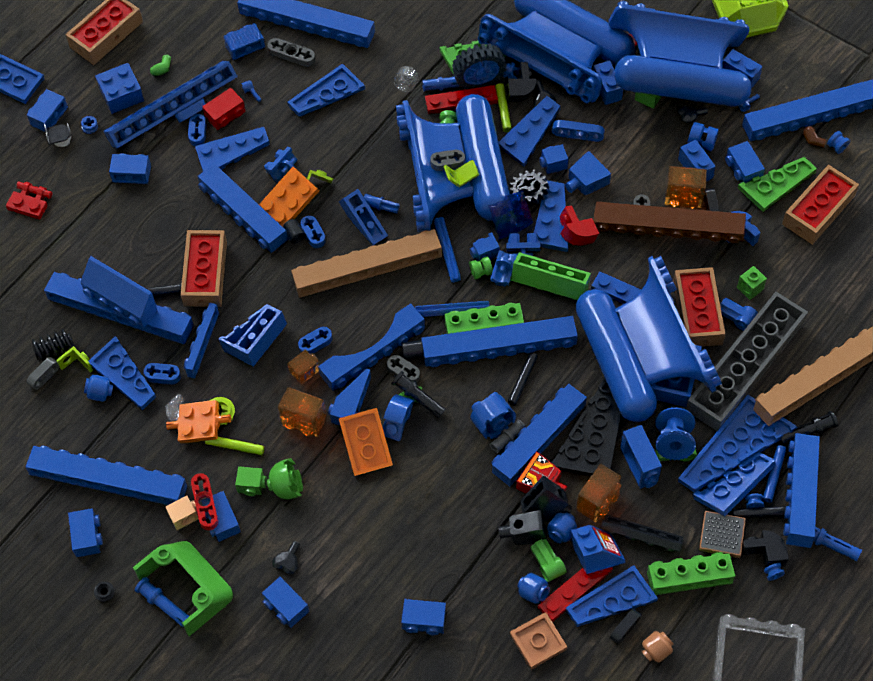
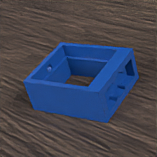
[620,425,662,489]

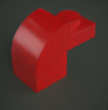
[559,205,599,246]

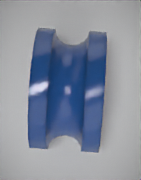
[81,116,98,134]
[745,493,764,508]
[764,563,785,581]

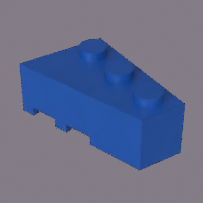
[218,304,287,367]

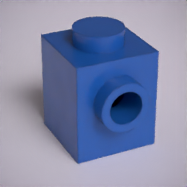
[539,144,568,174]

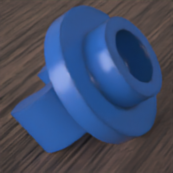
[503,62,518,79]

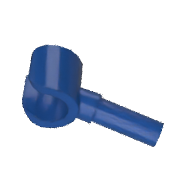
[242,81,262,102]
[739,94,760,112]

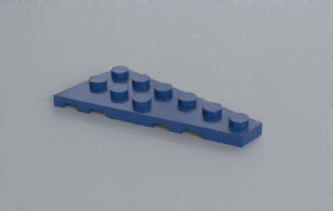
[678,395,797,493]

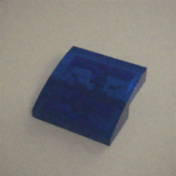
[488,190,533,239]

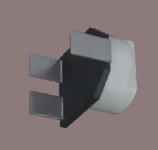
[44,123,71,147]

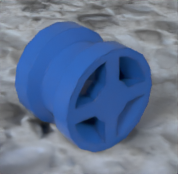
[827,131,850,154]

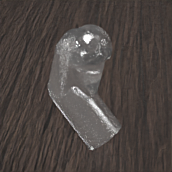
[166,394,185,421]

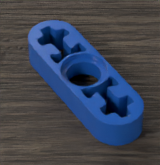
[552,120,605,142]

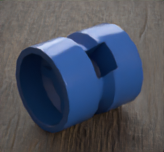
[687,122,719,152]

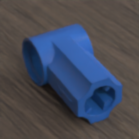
[720,298,758,331]

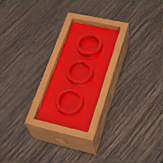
[65,0,143,65]
[782,165,859,245]
[181,230,227,307]
[673,267,725,347]

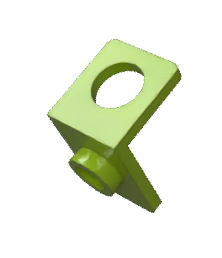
[443,160,479,187]
[307,170,333,184]
[56,346,93,372]

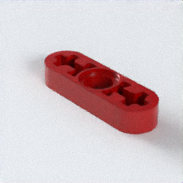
[191,473,218,530]

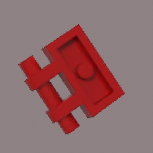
[6,182,53,220]

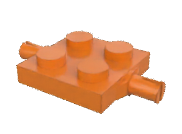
[166,400,232,444]

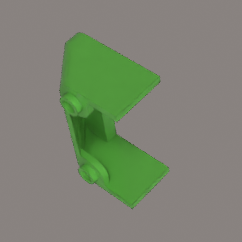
[133,541,233,636]

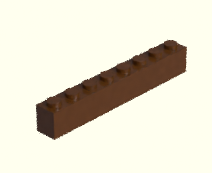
[593,202,746,243]

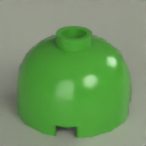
[267,458,303,499]

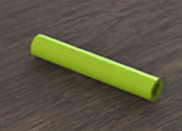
[495,83,512,132]
[205,437,265,456]

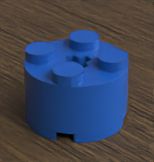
[470,392,516,439]

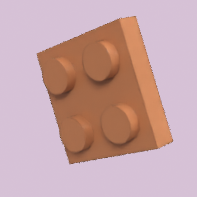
[510,612,567,669]

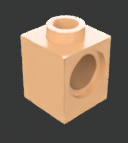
[165,496,198,530]

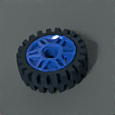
[452,44,507,89]

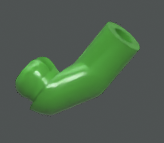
[150,55,171,76]

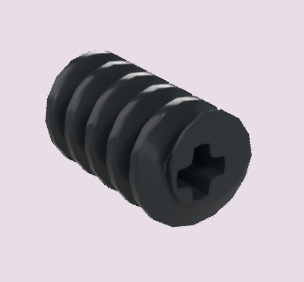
[32,329,75,361]

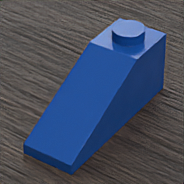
[339,189,388,246]
[328,369,371,425]

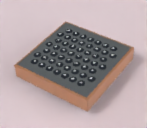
[699,511,746,558]

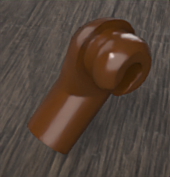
[803,126,826,148]

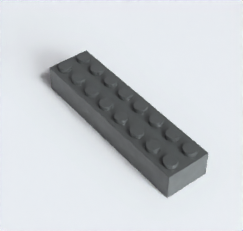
[686,292,808,431]

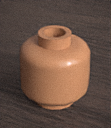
[642,631,673,663]

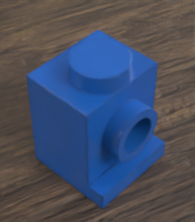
[470,232,500,261]

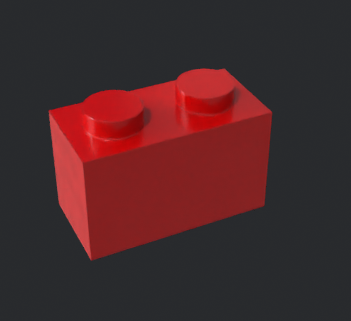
[202,88,245,130]

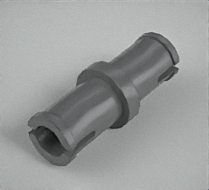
[489,419,526,453]

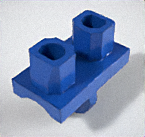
[264,146,298,183]
[506,233,540,256]
[490,250,517,287]

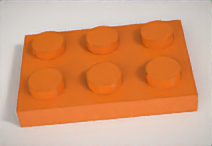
[259,167,320,227]
[339,408,393,476]

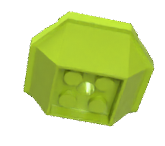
[712,0,789,37]

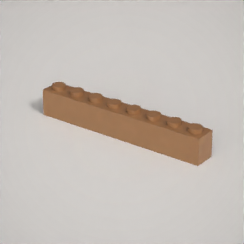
[291,229,442,298]
[753,327,873,426]

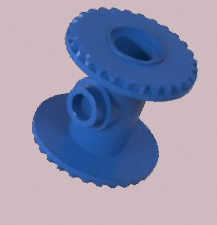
[656,407,696,460]

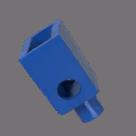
[565,151,611,195]

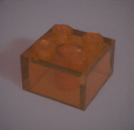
[665,166,707,208]
[278,387,327,437]
[576,464,622,523]

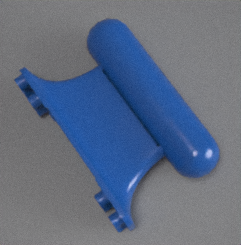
[478,0,636,103]
[609,1,752,107]
[396,94,511,232]
[576,256,722,422]

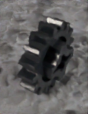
[509,170,549,207]

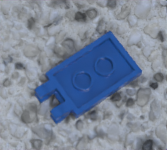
[0,54,45,104]

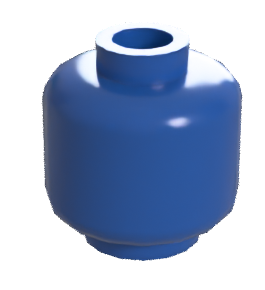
[84,375,113,402]
[547,513,577,543]
[518,573,550,604]

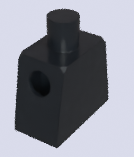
[520,476,572,522]
[499,510,547,545]

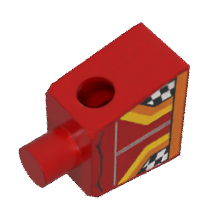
[516,452,567,493]

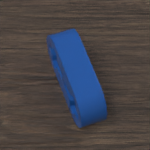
[174,98,206,122]
[188,114,206,146]
[301,216,326,248]
[298,327,332,356]
[144,363,181,384]

